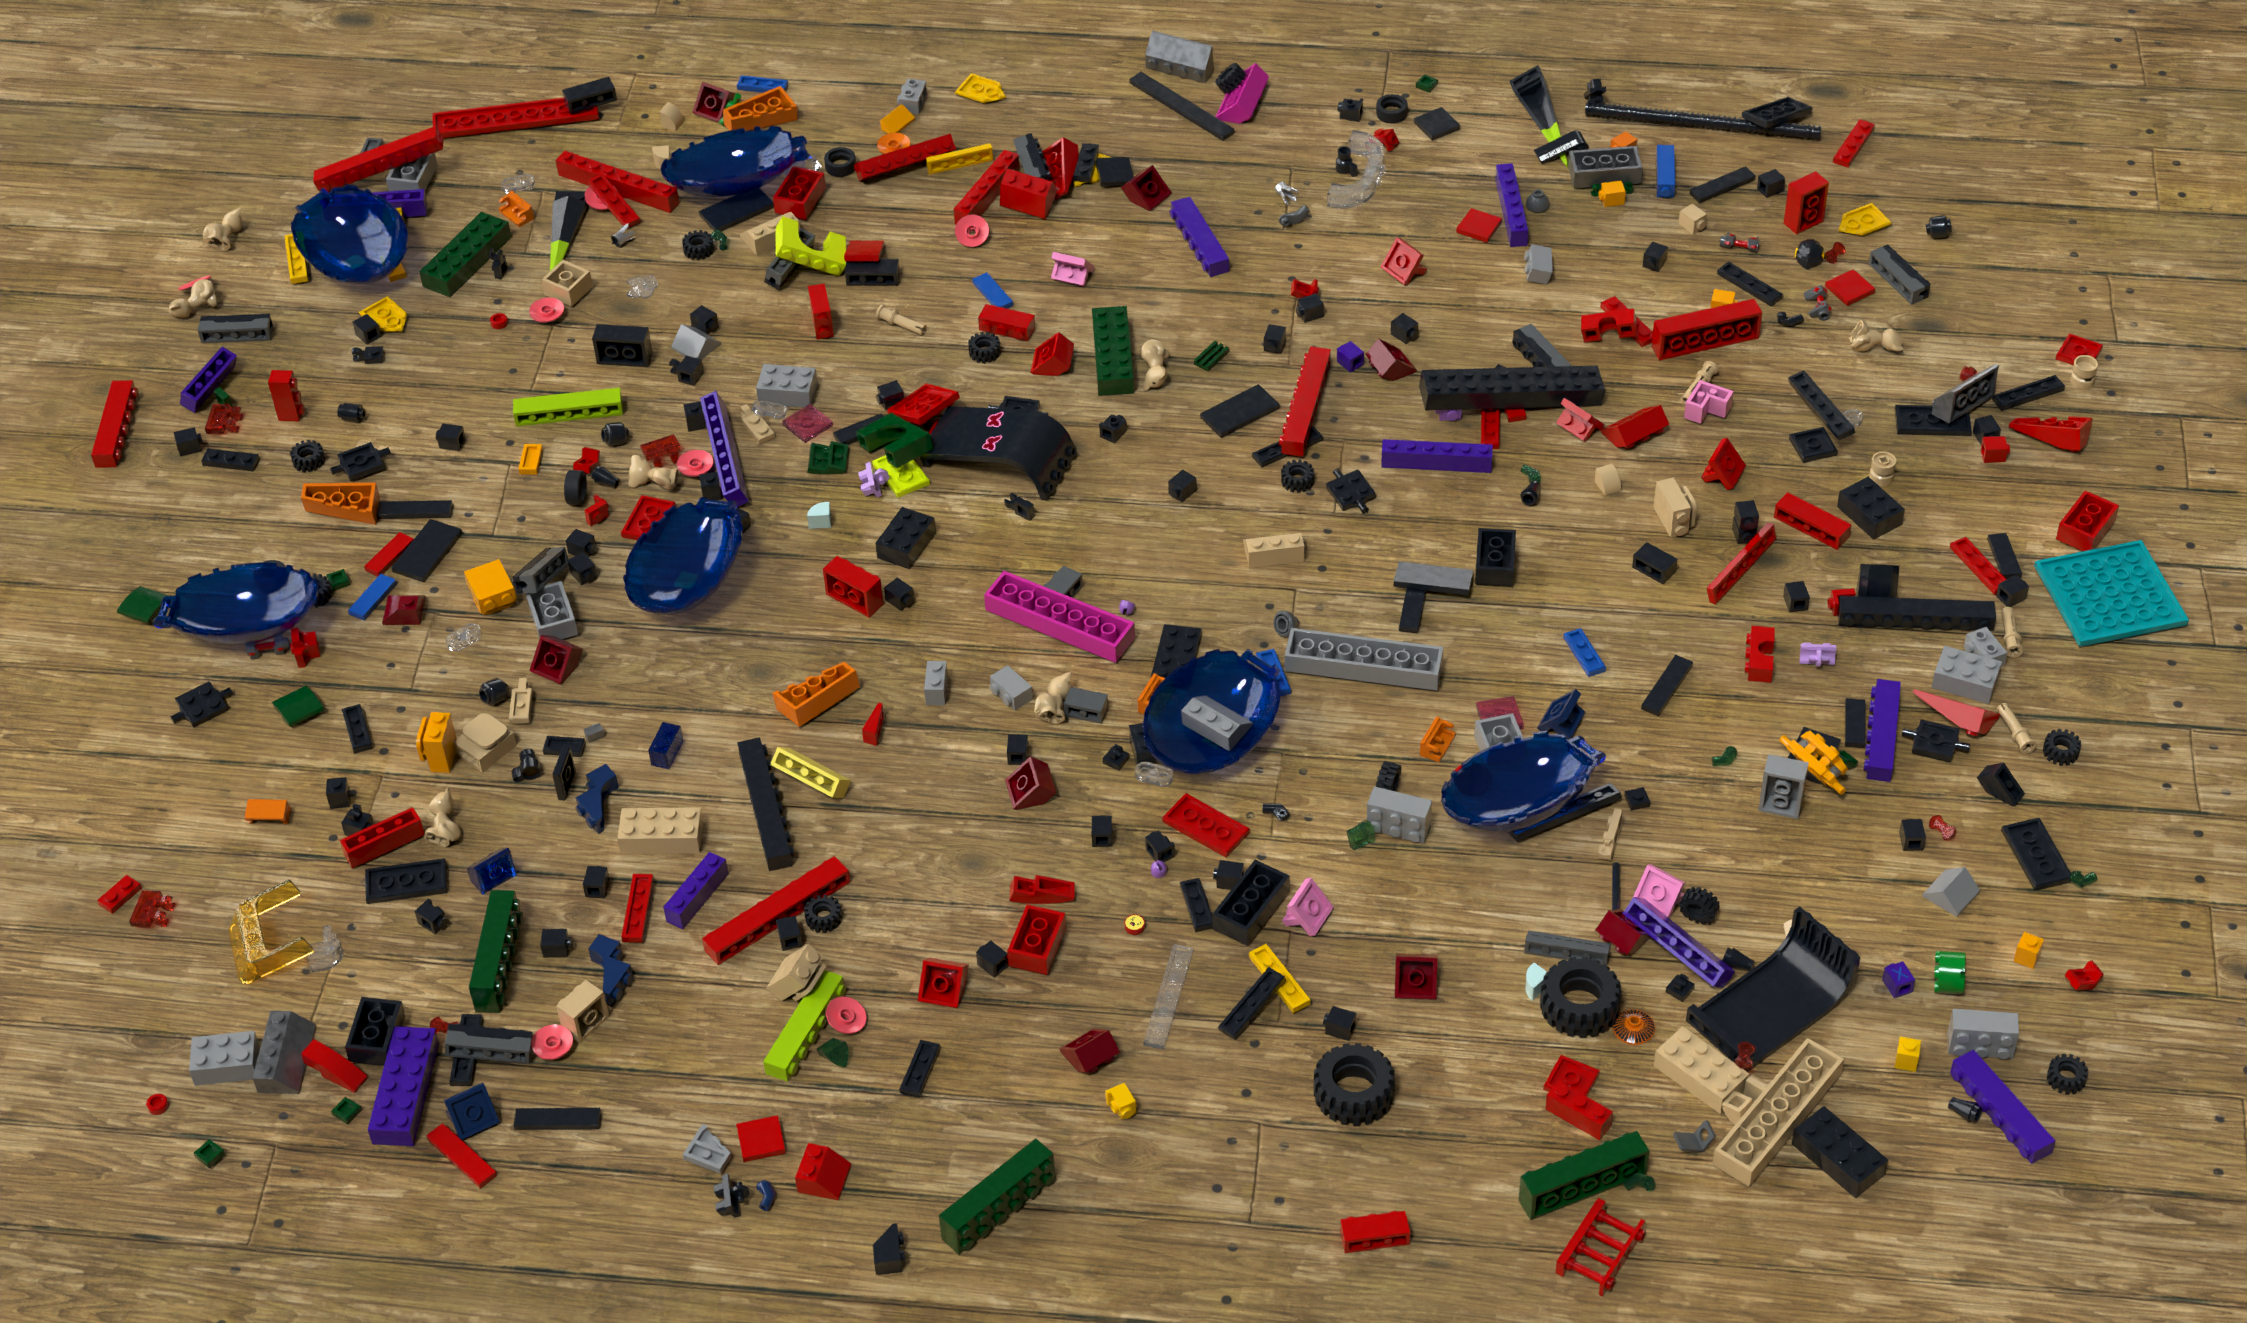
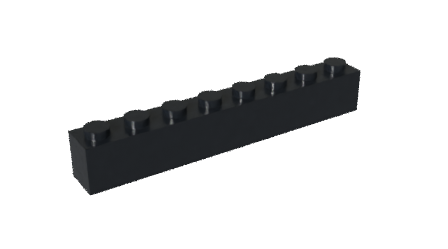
[1838,596,1996,631]
[737,737,795,871]

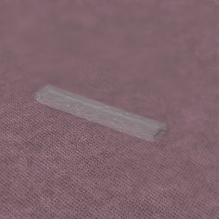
[1144,944,1193,1050]

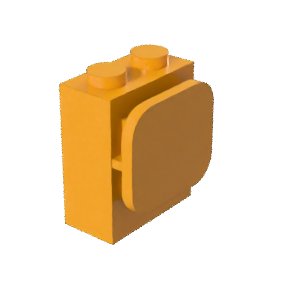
[464,559,517,615]
[416,712,457,773]

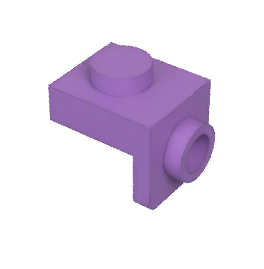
[1435,409,1462,421]

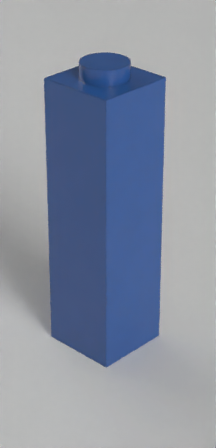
[1656,145,1675,198]

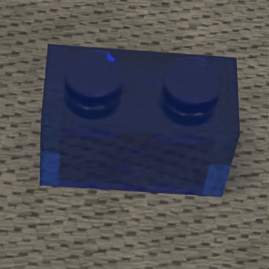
[648,722,684,769]

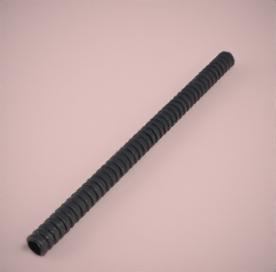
[1585,101,1822,141]

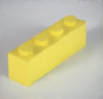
[770,747,851,798]

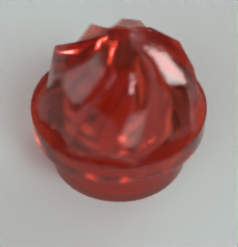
[1959,366,1977,381]

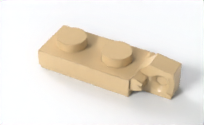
[740,404,775,445]
[509,678,533,724]
[1599,808,1623,860]

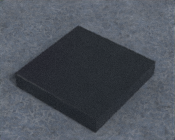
[1414,107,1460,141]
[1095,157,1133,186]
[1789,427,1838,463]
[552,745,576,801]

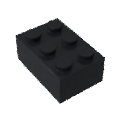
[592,324,653,367]
[1837,476,1905,540]
[875,507,936,569]
[1475,528,1516,586]
[345,997,405,1066]

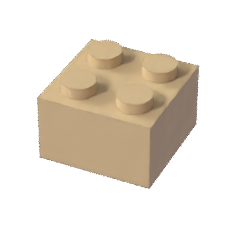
[542,260,593,307]
[556,980,609,1043]

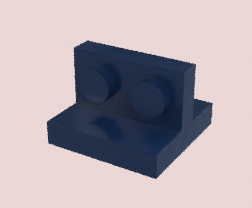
[1537,689,1585,741]
[443,1083,500,1140]

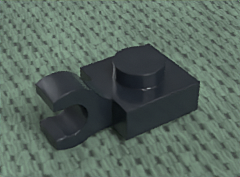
[488,248,508,280]
[352,346,384,364]
[1004,493,1034,521]

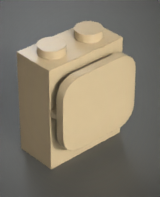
[1653,477,1696,538]
[453,713,516,773]
[766,944,826,1001]

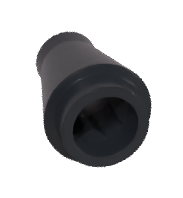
[591,466,620,488]
[1520,481,1541,506]
[1722,947,1754,971]
[1948,1097,1982,1123]

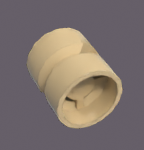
[2070,355,2098,390]
[1869,451,1896,487]

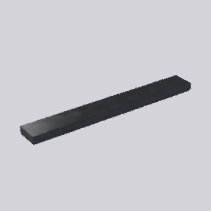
[1129,72,1235,141]

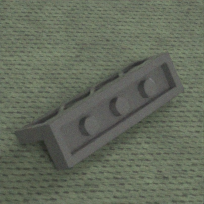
[1524,930,1610,965]

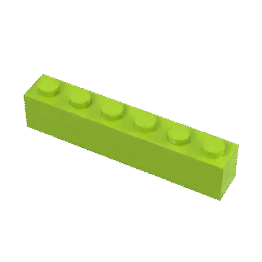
[513,388,623,427]
[763,970,846,1082]

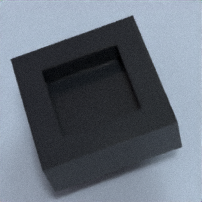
[1624,787,1650,811]

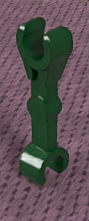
[1591,182,1634,197]

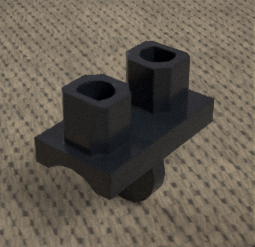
[1584,78,1607,104]
[714,1173,750,1218]

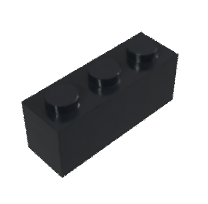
[562,77,617,114]
[845,259,900,286]

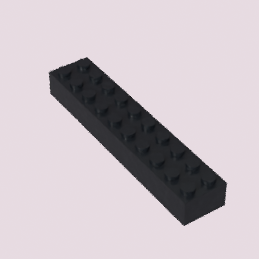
[1419,365,1605,410]

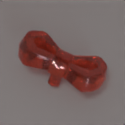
[1825,242,1846,264]
[1929,815,1956,841]
[430,1017,459,1034]
[1735,1042,1755,1069]

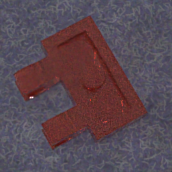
[205,404,244,434]
[640,434,681,468]
[129,890,176,928]

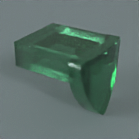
[1346,820,1375,850]
[816,1038,848,1067]

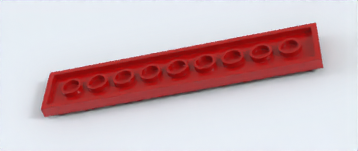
[432,98,599,138]

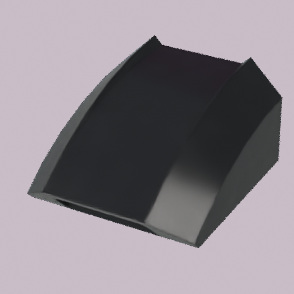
[1856,564,1900,598]

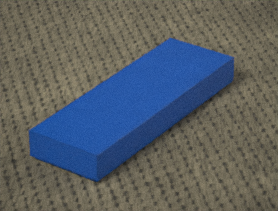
[736,75,788,93]
[972,272,1013,309]
[348,574,397,621]
[1563,628,1606,677]
[1256,649,1291,698]

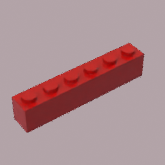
[854,133,956,182]
[953,150,1020,225]
[91,380,138,468]

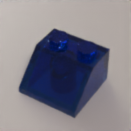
[467,847,516,895]

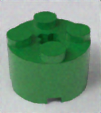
[1934,951,1966,994]

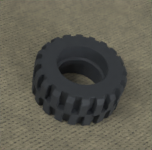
[1540,957,1622,1038]
[1314,1043,1395,1126]

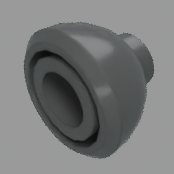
[1526,189,1550,213]
[1273,611,1299,637]

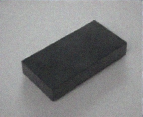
[543,736,586,757]

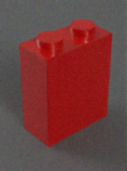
[807,283,834,340]

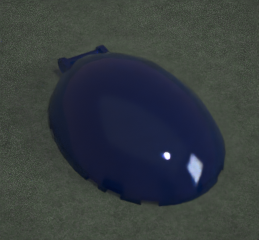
[660,126,809,197]
[291,184,408,285]
[623,497,743,615]
[153,562,318,645]
[1143,649,1281,775]
[1441,730,1606,833]

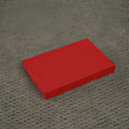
[844,240,884,261]
[621,495,676,544]

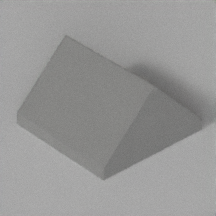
[671,324,721,359]
[1922,867,1980,917]

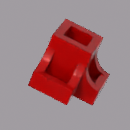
[290,627,320,668]

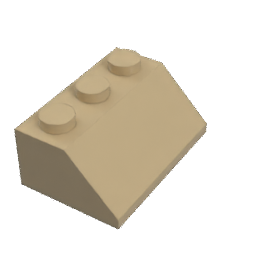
[740,212,800,256]
[1243,533,1304,568]

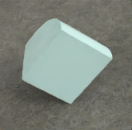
[807,502,831,529]
[1525,963,1547,1001]

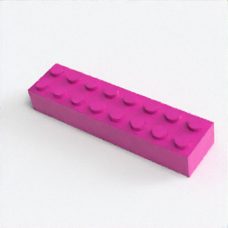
[984,571,1135,663]

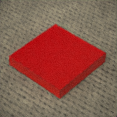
[1456,208,1502,243]
[1825,269,1876,306]
[2055,333,2103,365]
[1543,1055,1600,1096]
[736,1115,786,1162]

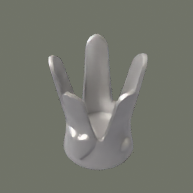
[1275,182,1299,205]
[611,224,635,247]

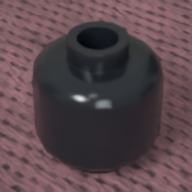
[1926,215,1952,239]
[601,422,629,446]
[479,678,509,706]

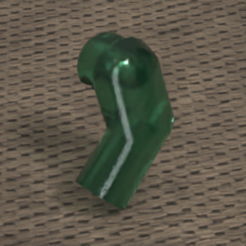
[711,230,728,251]
[1521,464,1541,482]
[1711,746,1737,766]
[2070,870,2097,888]
[1622,1172,1656,1191]

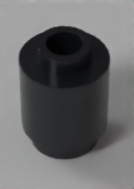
[337,403,366,422]

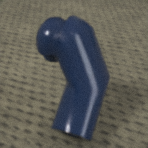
[756,1180,776,1211]

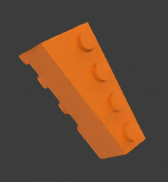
[723,86,798,134]
[301,482,380,525]
[772,662,860,727]

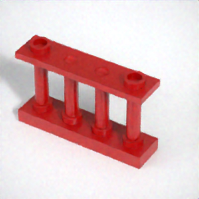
[1555,1198,1646,1297]

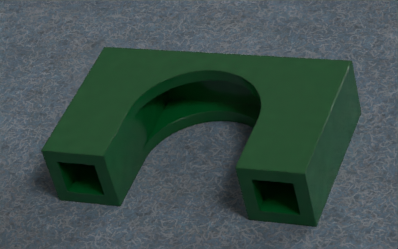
[856,413,933,468]

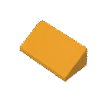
[880,104,915,133]

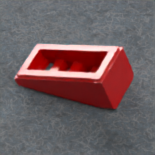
[862,703,884,746]

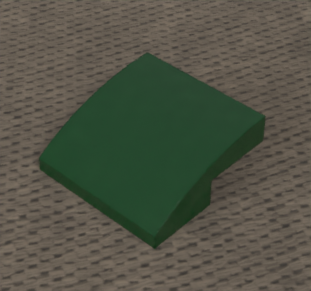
[807,441,848,475]
[117,586,171,623]
[272,685,324,727]

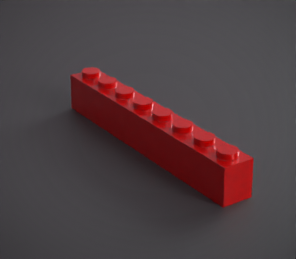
[313,126,443,194]
[555,151,680,213]
[1279,346,1331,457]
[702,856,850,965]

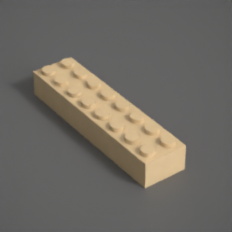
[1712,1038,1844,1187]

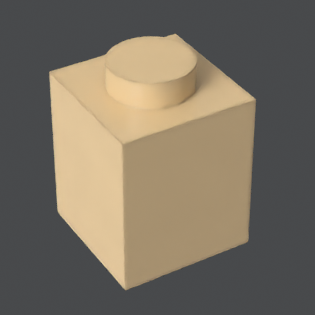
[1679,204,1707,234]

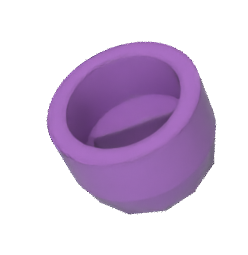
[1119,600,1135,615]
[1151,860,1167,878]

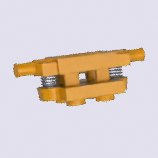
[1779,731,1848,795]

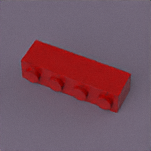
[1774,492,1852,550]
[340,807,425,868]

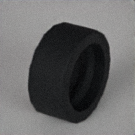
[1376,94,1408,124]
[824,147,856,177]
[564,470,587,505]

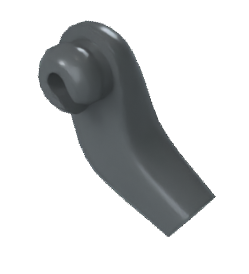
[1279,205,1310,226]

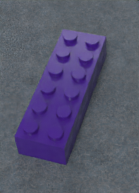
[368,1026,440,1146]

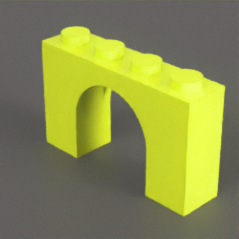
[776,216,846,276]

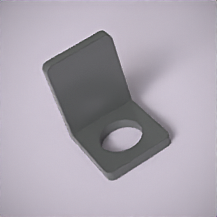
[1673,1120,1716,1152]

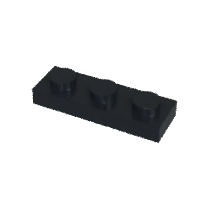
[1073,143,1099,182]
[201,448,260,472]

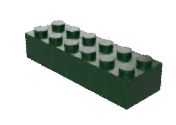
[419,211,512,297]
[1092,306,1134,396]
[469,890,523,1013]
[1518,1131,1650,1221]
[939,1138,1055,1255]

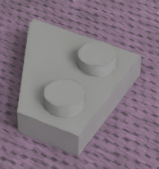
[683,1124,731,1174]

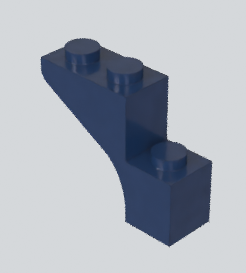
[575,764,619,834]
[588,934,633,1007]

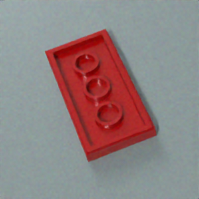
[1162,793,1250,858]

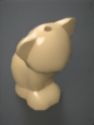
[203,208,242,251]
[169,279,217,318]
[1850,320,1904,352]
[1141,339,1169,391]
[628,455,679,490]
[1034,672,1071,725]
[424,787,461,847]

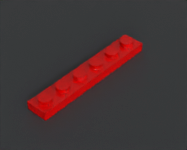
[1707,522,1777,604]

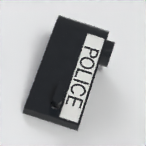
[1534,130,1589,164]

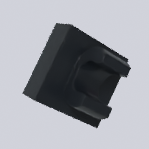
[1102,744,1130,771]
[1665,973,1695,1002]

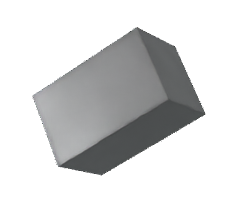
[583,723,605,743]

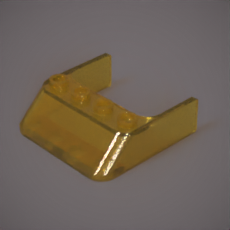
[228,880,314,984]

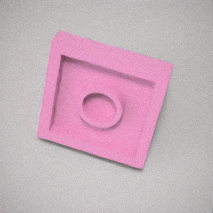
[1051,252,1095,287]
[1633,864,1686,919]
[1282,878,1334,936]

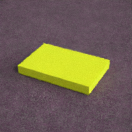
[872,455,930,498]

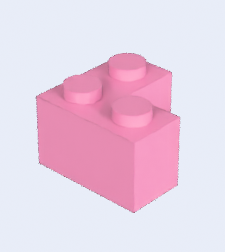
[1684,380,1734,424]

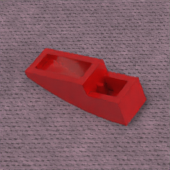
[1009,875,1075,904]
[301,1039,368,1093]

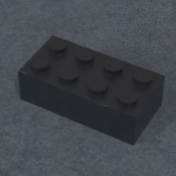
[1212,859,1290,946]
[1791,1106,1889,1199]

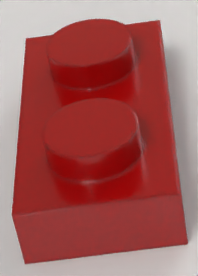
[97,875,142,914]

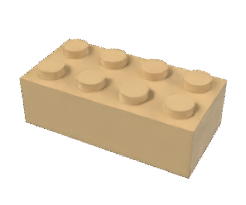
[617,807,704,854]
[1654,1026,1749,1114]

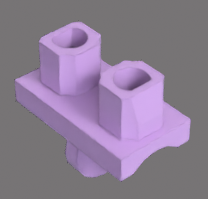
[858,462,889,497]
[1799,643,1836,667]

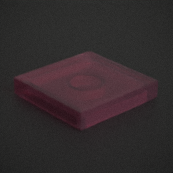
[782,404,833,443]
[1476,696,1524,729]

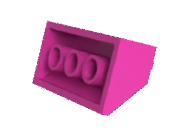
[1215,63,1269,124]

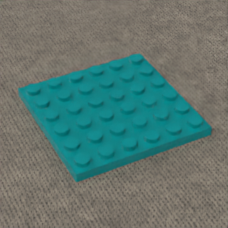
[2034,540,2189,647]

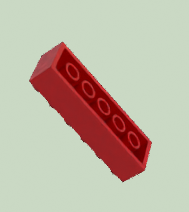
[1651,299,1762,361]

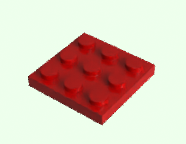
[887,383,960,425]

